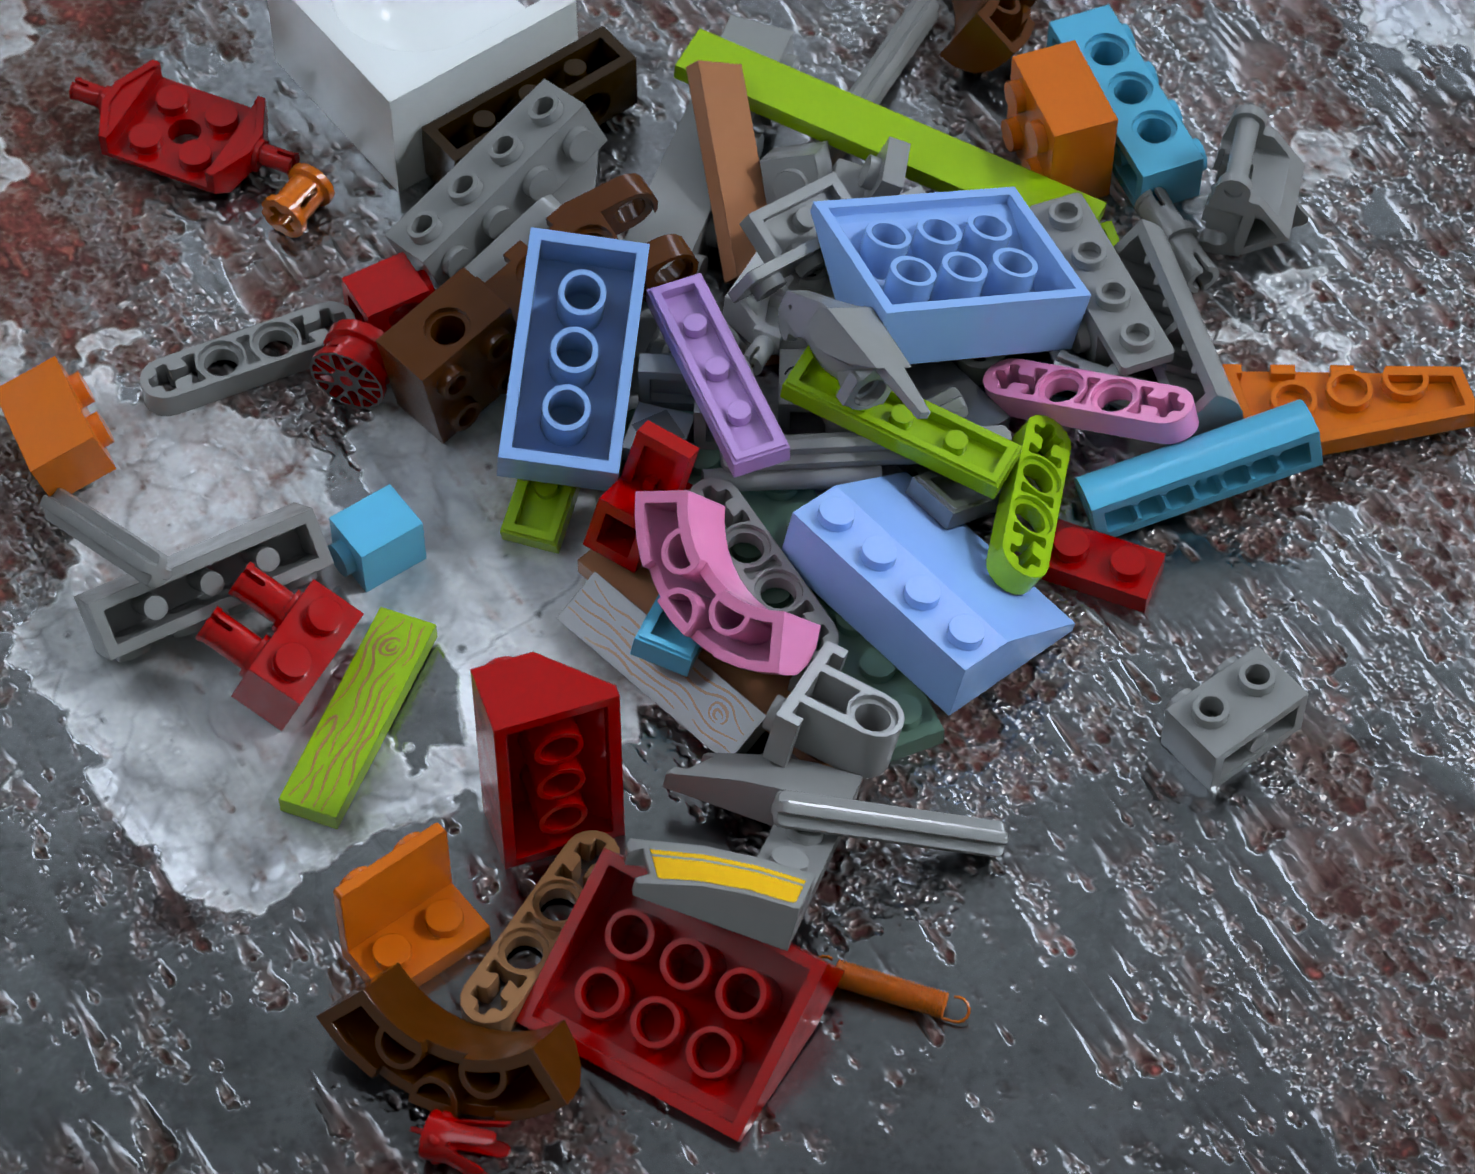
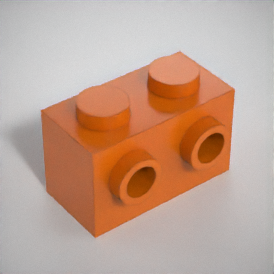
[0,356,116,497]

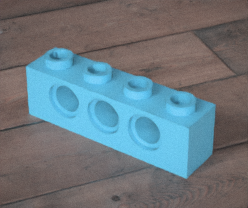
[1047,4,1207,207]

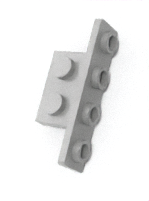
[728,171,926,303]
[1030,192,1174,375]

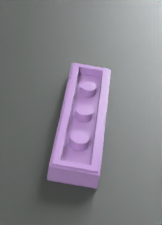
[646,273,790,478]

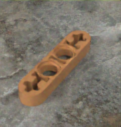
[460,830,620,1031]

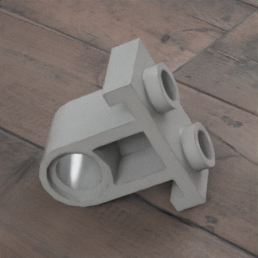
[762,640,905,778]

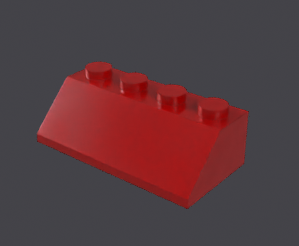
[470,652,625,869]

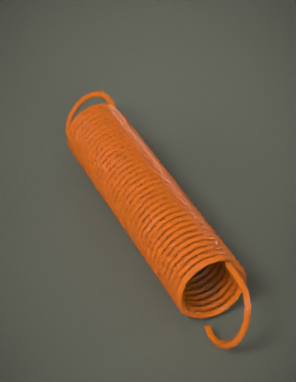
[818,955,971,1024]

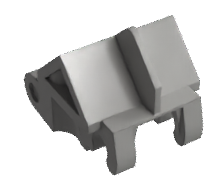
[1199,104,1309,257]

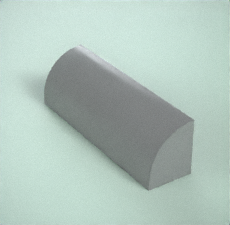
[1114,219,1243,436]

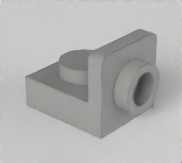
[832,136,911,199]

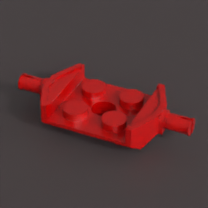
[69,59,300,194]

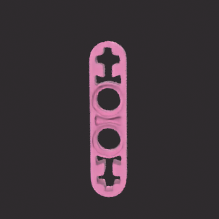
[983,358,1199,444]

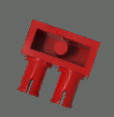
[195,561,364,731]

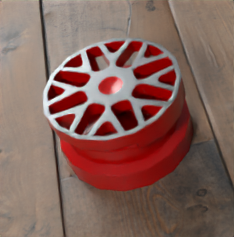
[309,319,390,409]

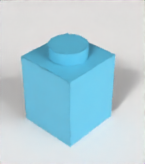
[328,484,426,592]

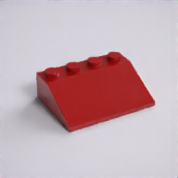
[515,848,845,1142]

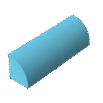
[1074,399,1323,537]

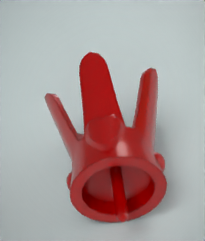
[410,1109,512,1174]

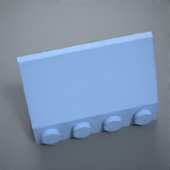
[810,187,1091,364]
[782,472,1075,716]

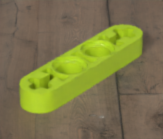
[986,415,1071,595]

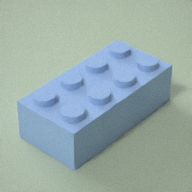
[497,227,650,491]

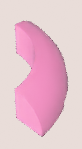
[635,490,821,676]

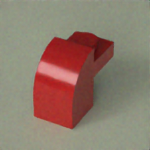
[583,420,700,573]

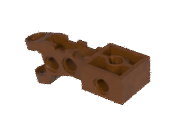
[376,173,699,444]

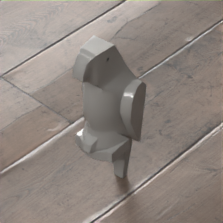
[778,290,931,419]

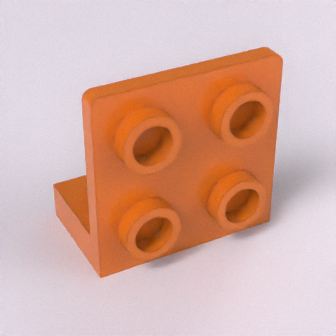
[333,823,491,988]

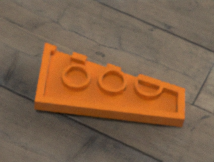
[1222,364,1475,456]

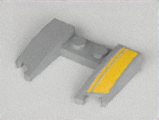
[623,752,863,951]

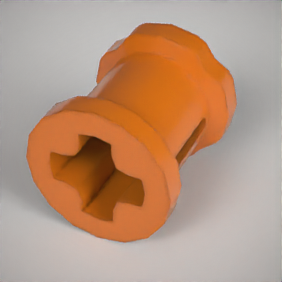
[262,163,335,238]

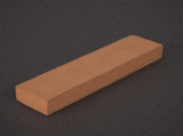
[686,60,767,284]

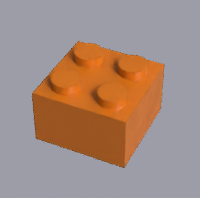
[1001,40,1118,198]

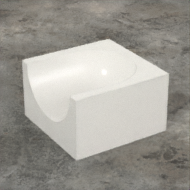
[267,0,578,193]

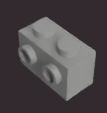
[1160,646,1309,792]

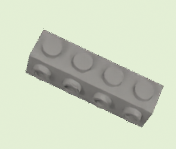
[384,79,608,289]
[74,502,334,662]

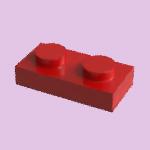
[1041,519,1166,613]

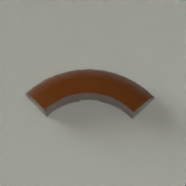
[939,0,1037,73]
[316,962,581,1121]

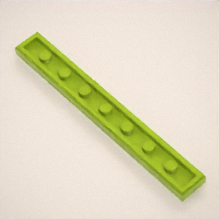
[674,28,1107,222]

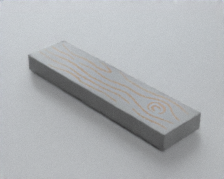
[556,572,766,754]

